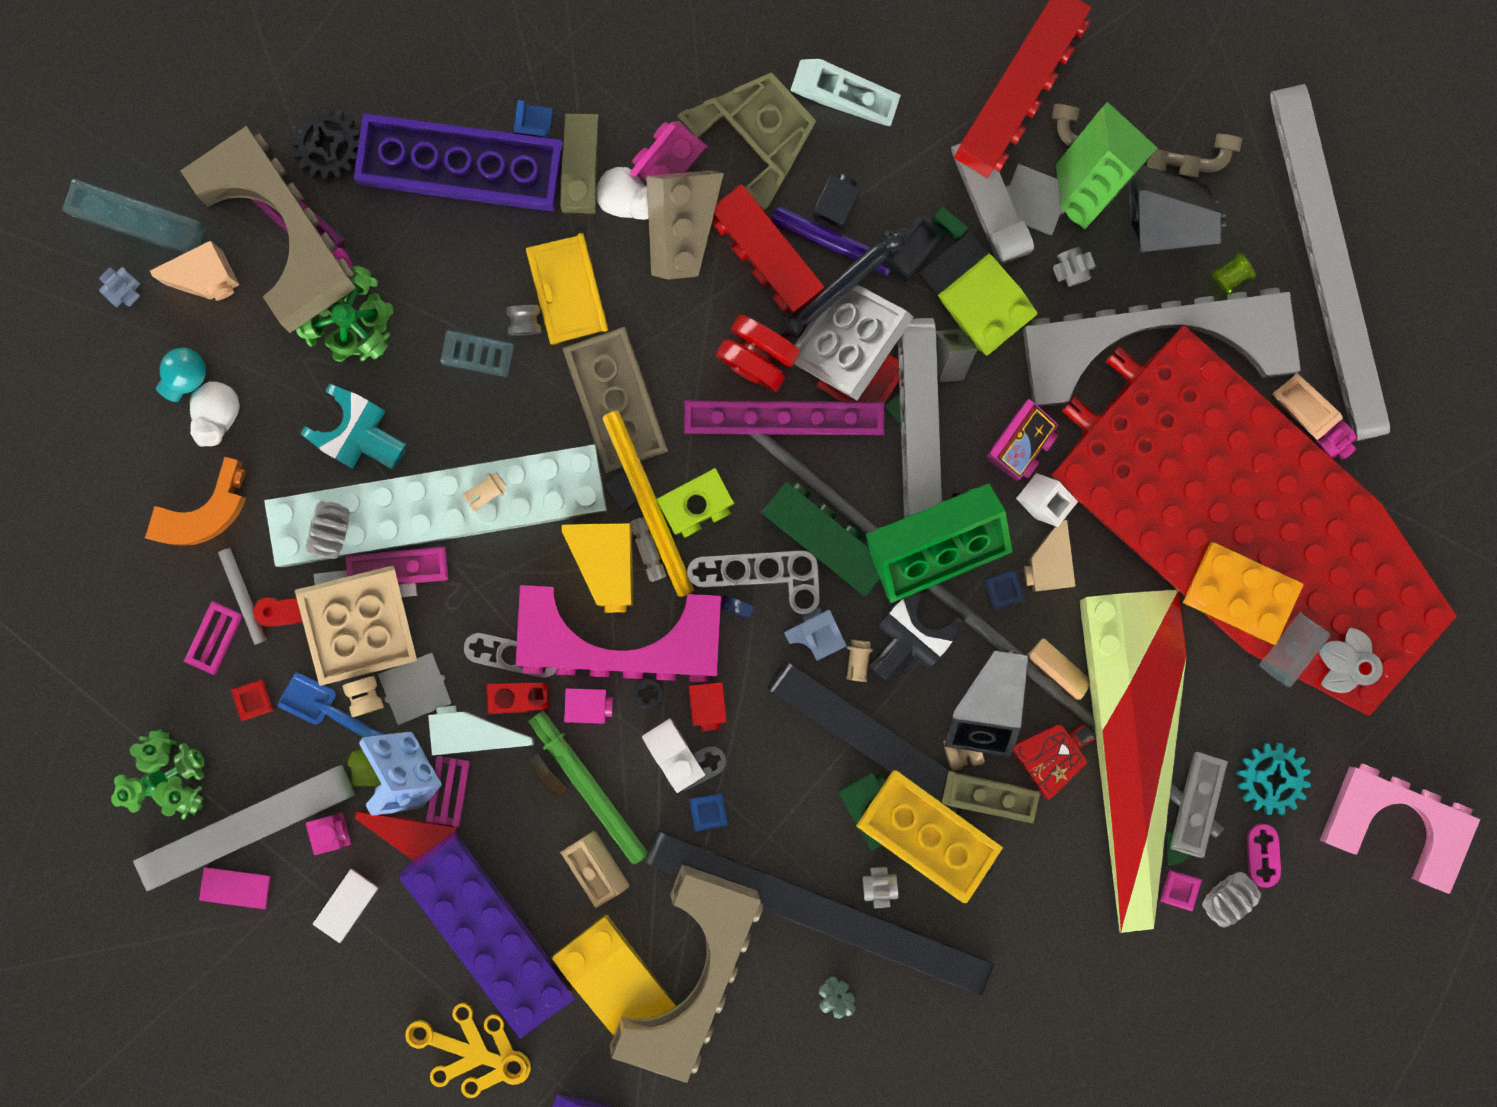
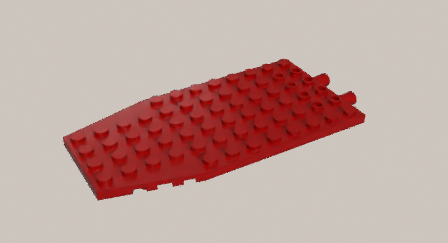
[1050,325,1457,716]

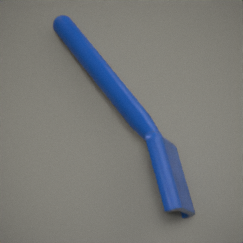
[278,672,385,737]

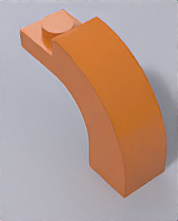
[145,457,246,546]

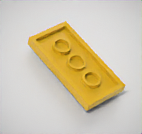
[856,770,1003,903]

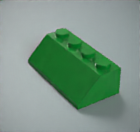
[866,483,1013,603]

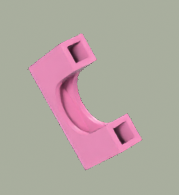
[1320,763,1480,894]

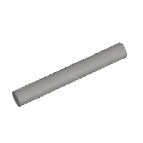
[218,548,267,645]

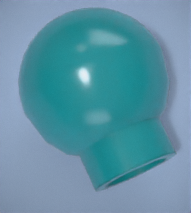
[156,347,206,402]

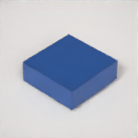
[689,793,728,832]

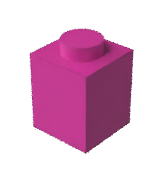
[564,688,613,724]

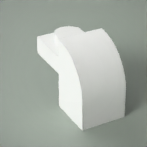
[642,718,705,793]

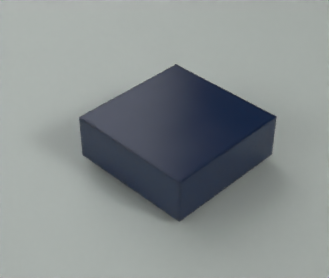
[983,569,1026,611]

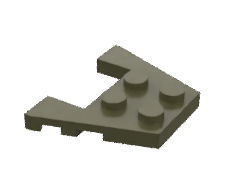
[677,72,816,212]

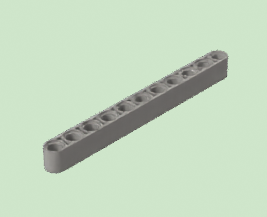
[1270,84,1390,441]

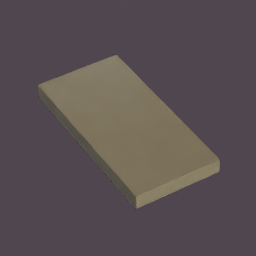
[562,327,668,474]

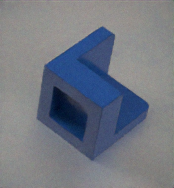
[514,100,554,139]

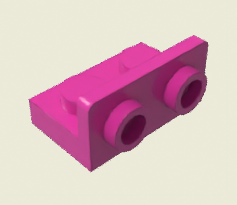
[630,120,708,182]

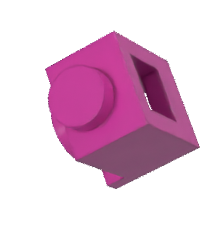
[306,812,352,855]

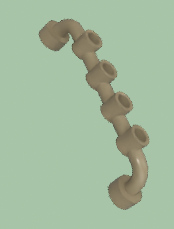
[1051,104,1243,178]

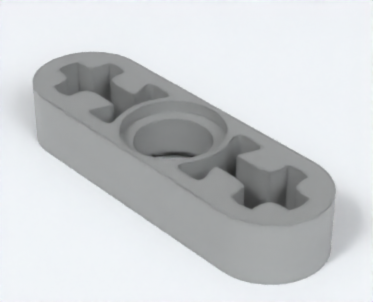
[464,633,556,678]

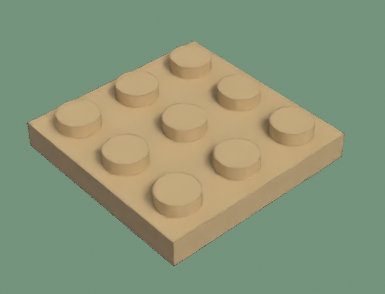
[295,566,417,686]

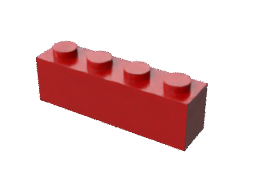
[711,184,825,316]

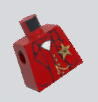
[1013,723,1094,800]

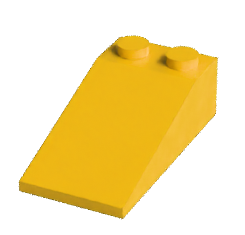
[552,914,677,1035]

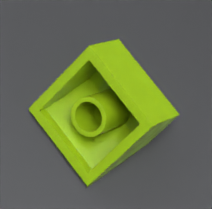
[938,254,1038,356]

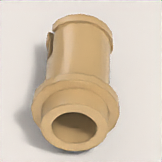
[463,472,508,511]
[846,639,873,682]

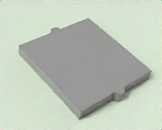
[1006,164,1065,236]
[378,653,452,725]

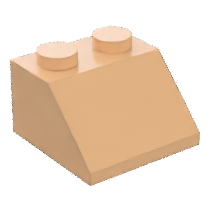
[150,241,240,301]

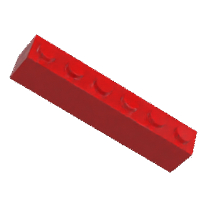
[954,0,1092,179]

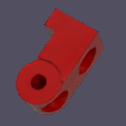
[253,588,303,627]
[486,683,549,714]

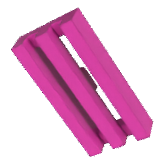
[184,601,243,675]
[426,755,471,827]

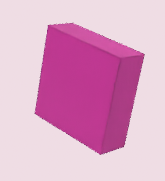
[1159,869,1202,911]

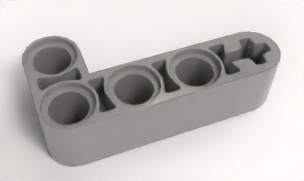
[951,143,1034,265]
[687,551,819,615]

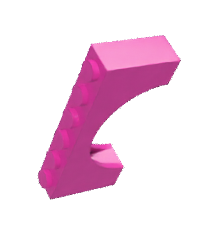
[516,585,721,682]

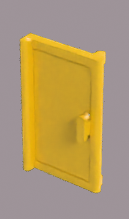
[526,233,608,345]

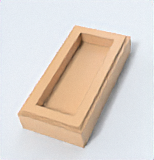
[1272,373,1343,440]

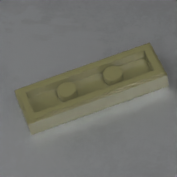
[942,771,1041,824]

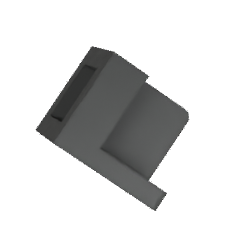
[936,329,977,383]

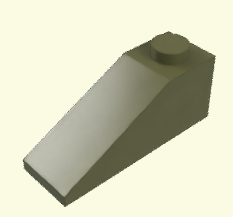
[561,114,599,214]

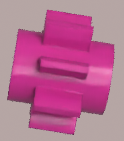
[1315,420,1357,460]

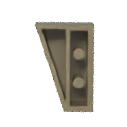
[646,170,724,280]

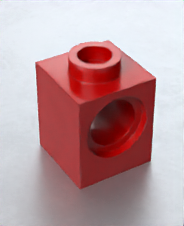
[689,682,727,732]

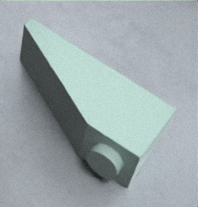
[790,59,901,126]
[428,706,535,755]

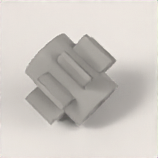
[1053,247,1096,287]
[863,867,898,908]

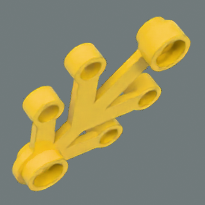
[405,1002,531,1098]

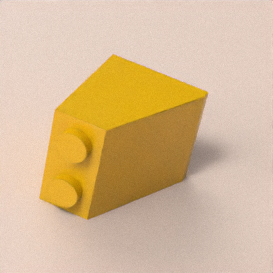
[562,523,634,613]

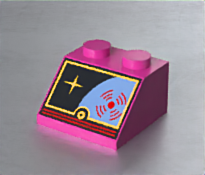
[985,399,1058,481]

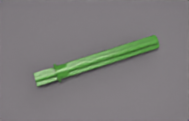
[528,710,647,864]

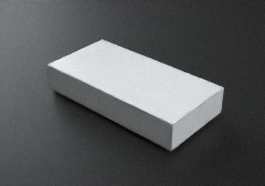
[313,869,379,943]

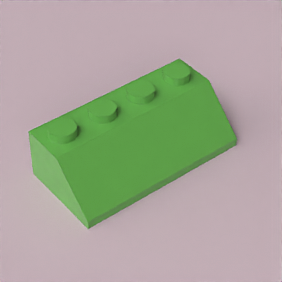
[1056,102,1158,229]

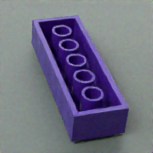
[354,113,563,212]
[400,832,575,1038]

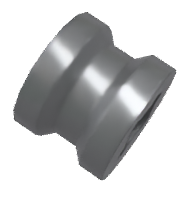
[507,305,541,336]

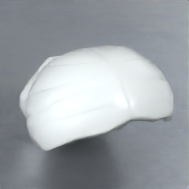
[596,167,649,220]
[190,381,240,447]

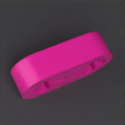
[1246,823,1281,888]

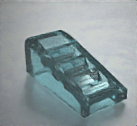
[441,331,514,377]

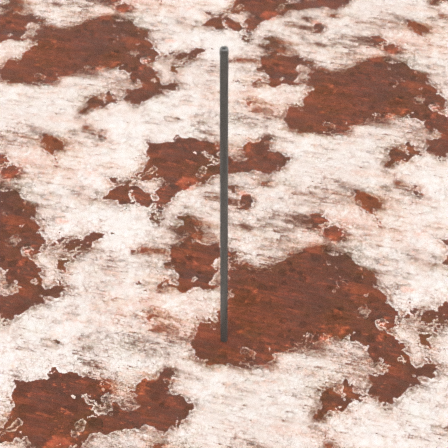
[749,434,1224,838]

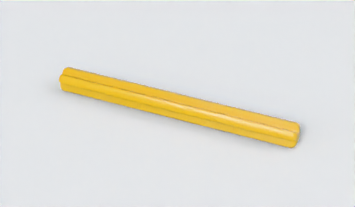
[603,410,694,597]

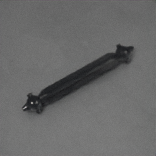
[780,228,908,338]

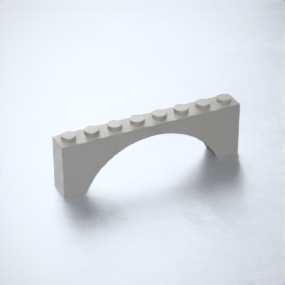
[1023,288,1301,407]

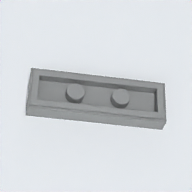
[1170,752,1228,858]

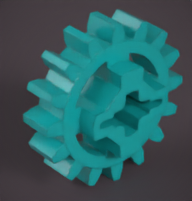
[1237,743,1311,815]

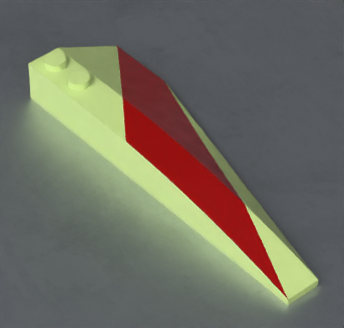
[1080,590,1187,933]

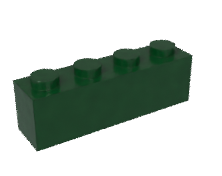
[761,482,880,597]

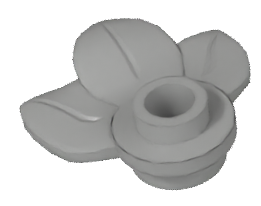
[1318,628,1383,693]

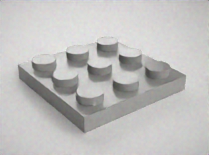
[794,285,913,400]

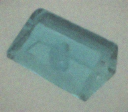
[1259,613,1331,687]

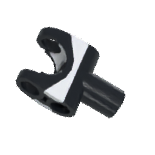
[868,588,965,685]

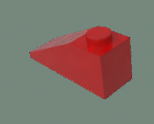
[355,810,458,861]

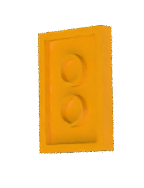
[1183,542,1304,645]

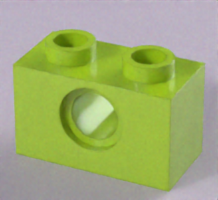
[656,468,734,538]

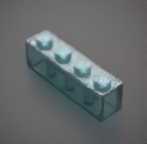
[62,179,206,254]

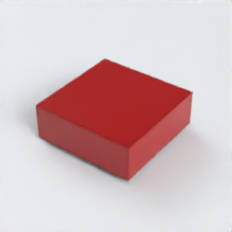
[231,679,275,721]

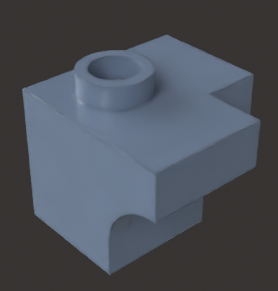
[784,607,847,661]

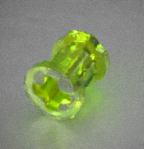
[1211,253,1256,295]

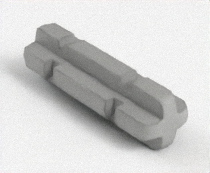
[630,517,666,582]

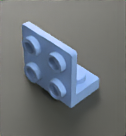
[359,732,442,816]

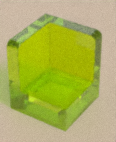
[348,750,381,789]

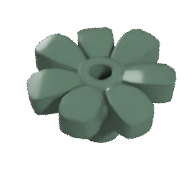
[819,976,856,1019]

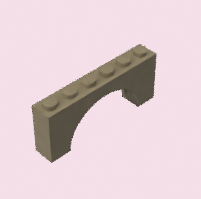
[180,126,356,333]
[609,865,763,1083]

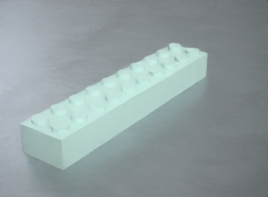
[264,444,607,568]

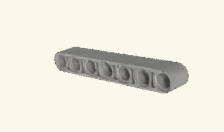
[898,318,942,518]
[133,765,356,891]

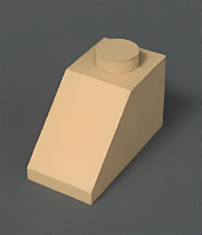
[1024,520,1075,592]

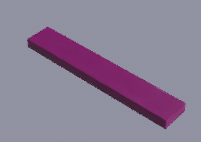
[684,400,884,435]

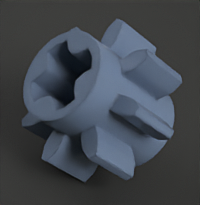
[99,266,140,307]

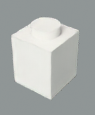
[1016,473,1078,527]

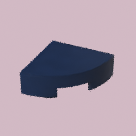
[720,595,754,618]

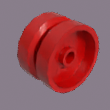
[715,314,801,392]

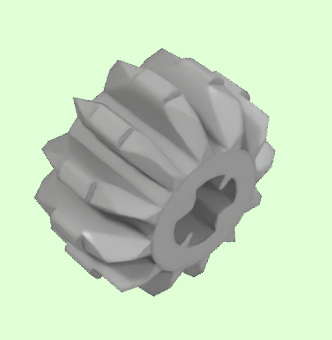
[306,501,350,559]
[1202,872,1261,927]

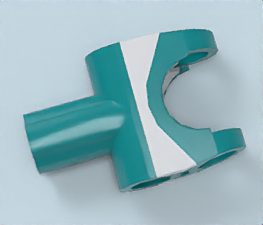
[300,384,407,470]

